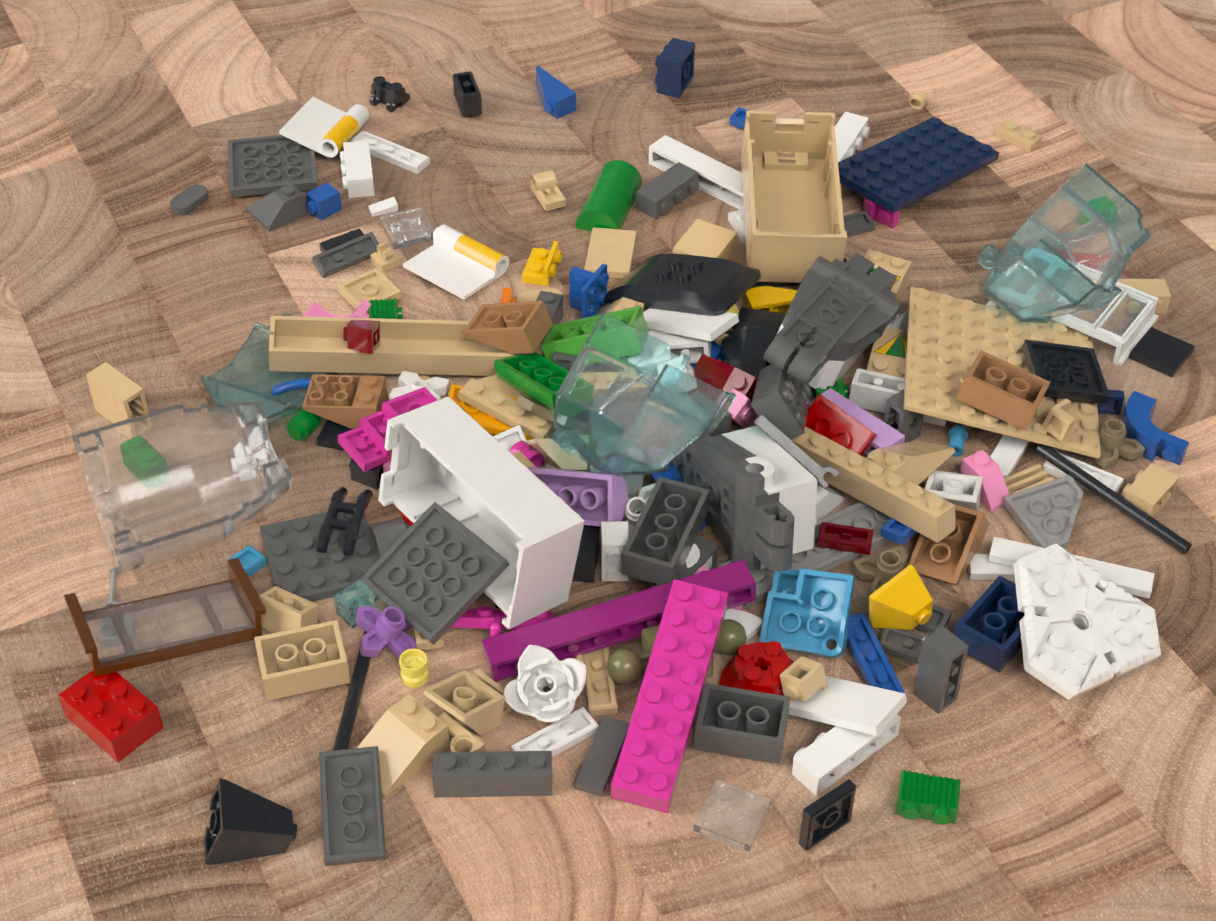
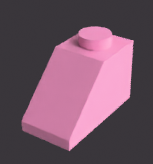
[960,450,1010,512]

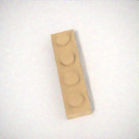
[458,378,555,439]

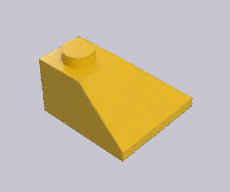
[869,564,933,630]

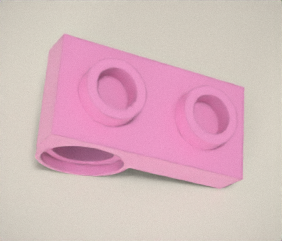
[720,389,758,429]

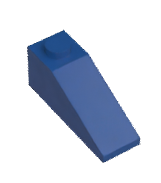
[536,66,576,119]

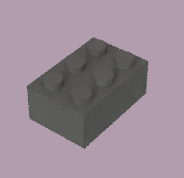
[694,683,791,764]

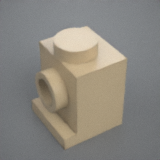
[780,656,828,702]

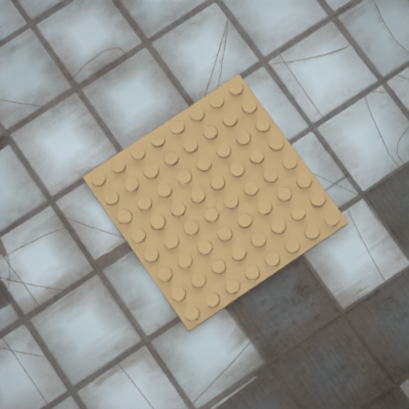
[903,286,1101,459]

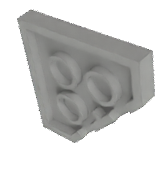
[1002,475,1084,549]

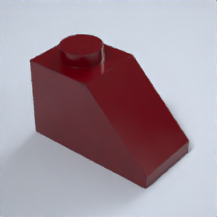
[343,320,380,354]

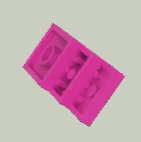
[338,387,437,472]

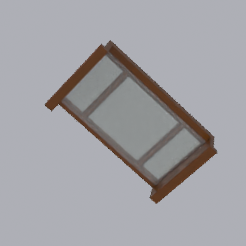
[64,558,266,677]

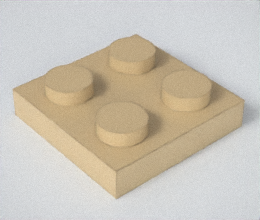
[338,268,402,314]

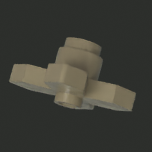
[1095,418,1145,469]
[853,546,924,596]

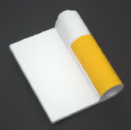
[279,97,369,157]
[403,224,509,300]

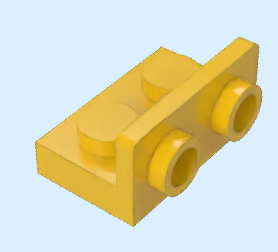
[522,241,562,286]

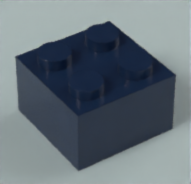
[655,38,695,98]

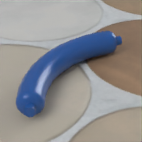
[270,378,311,396]

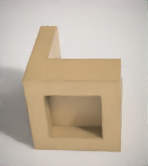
[1042,398,1079,442]

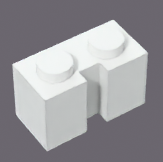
[601,521,629,582]

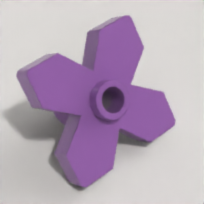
[356,606,417,659]

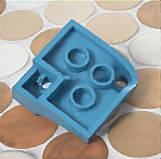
[759,568,855,659]

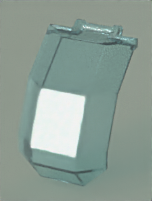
[201,312,334,424]

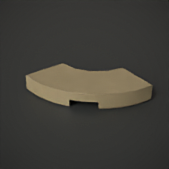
[515,394,583,432]

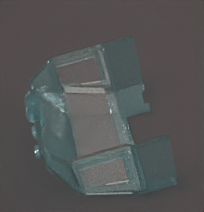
[977,163,1151,323]
[553,312,737,476]

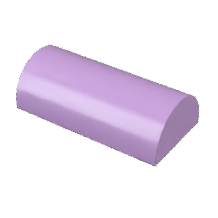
[526,466,628,527]

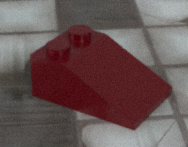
[682,354,758,428]

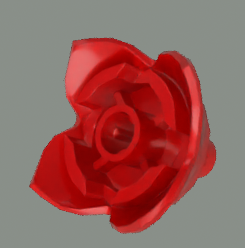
[719,641,794,696]

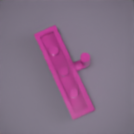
[451,606,553,637]

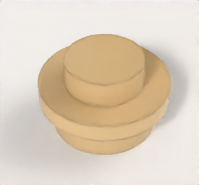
[909,91,929,110]

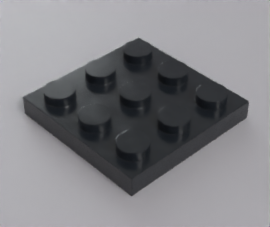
[1022,339,1110,404]

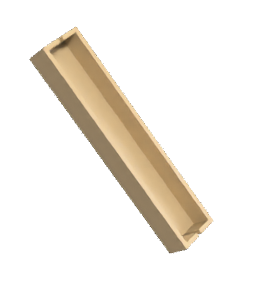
[269,316,515,376]

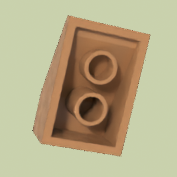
[462,301,553,354]
[907,504,989,586]

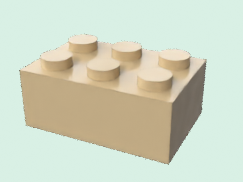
[254,620,351,701]

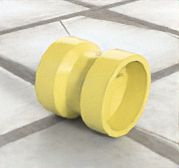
[399,649,429,688]

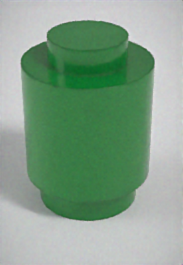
[287,408,322,441]

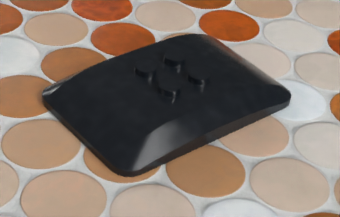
[605,253,761,316]

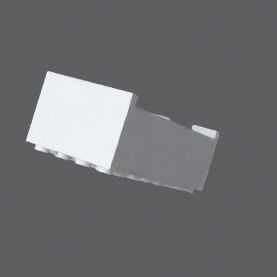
[378,397,585,629]

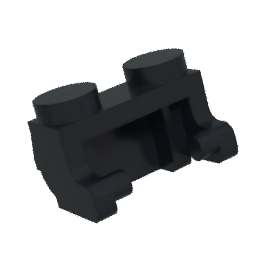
[370,76,410,112]

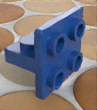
[569,263,609,319]

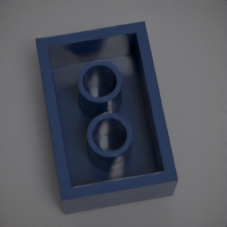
[954,575,1040,672]

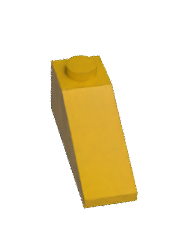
[743,286,797,314]

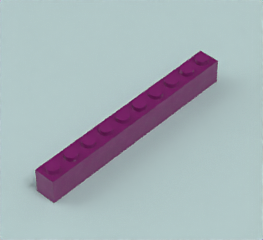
[482,560,756,682]

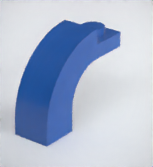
[1122,391,1189,465]

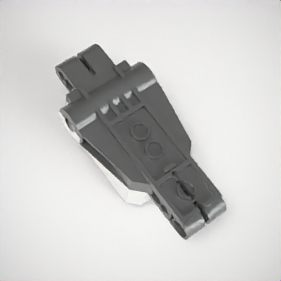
[763,253,903,389]
[663,414,818,572]

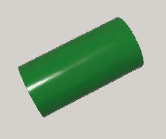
[576,160,642,231]
[495,352,593,417]

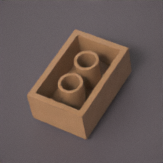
[956,350,1050,431]

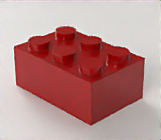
[58,670,164,763]

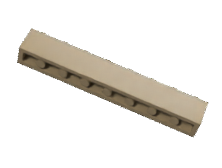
[784,427,955,543]

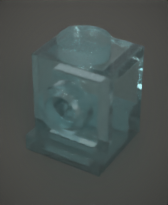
[334,580,379,629]

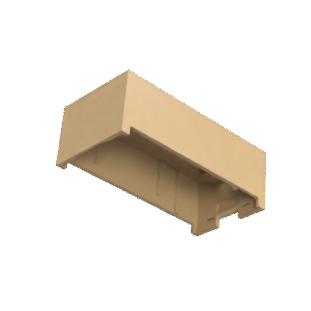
[741,110,847,283]

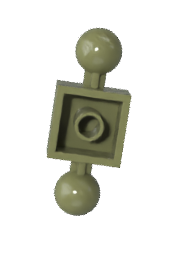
[607,619,747,684]

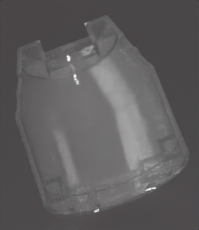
[72,401,293,575]

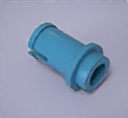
[948,425,969,457]

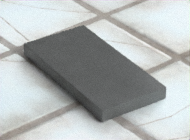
[319,746,386,866]

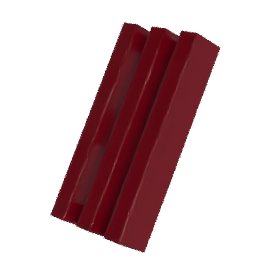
[817,522,874,555]

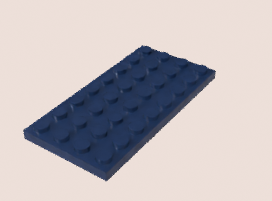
[838,117,1000,213]

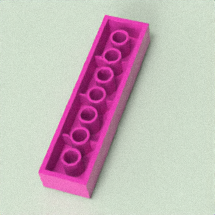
[611,579,729,813]

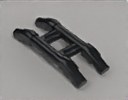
[316,487,373,556]

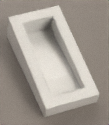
[368,197,398,217]

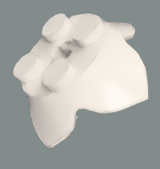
[503,645,586,722]

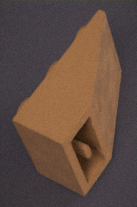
[302,374,389,429]

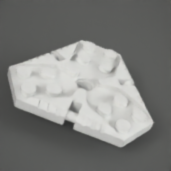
[1013,544,1161,700]

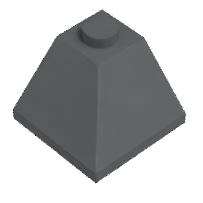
[246,184,307,232]

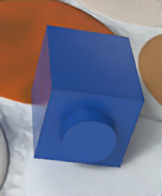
[306,183,342,220]

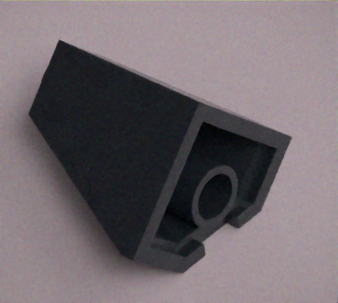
[721,324,771,379]
[204,779,297,865]

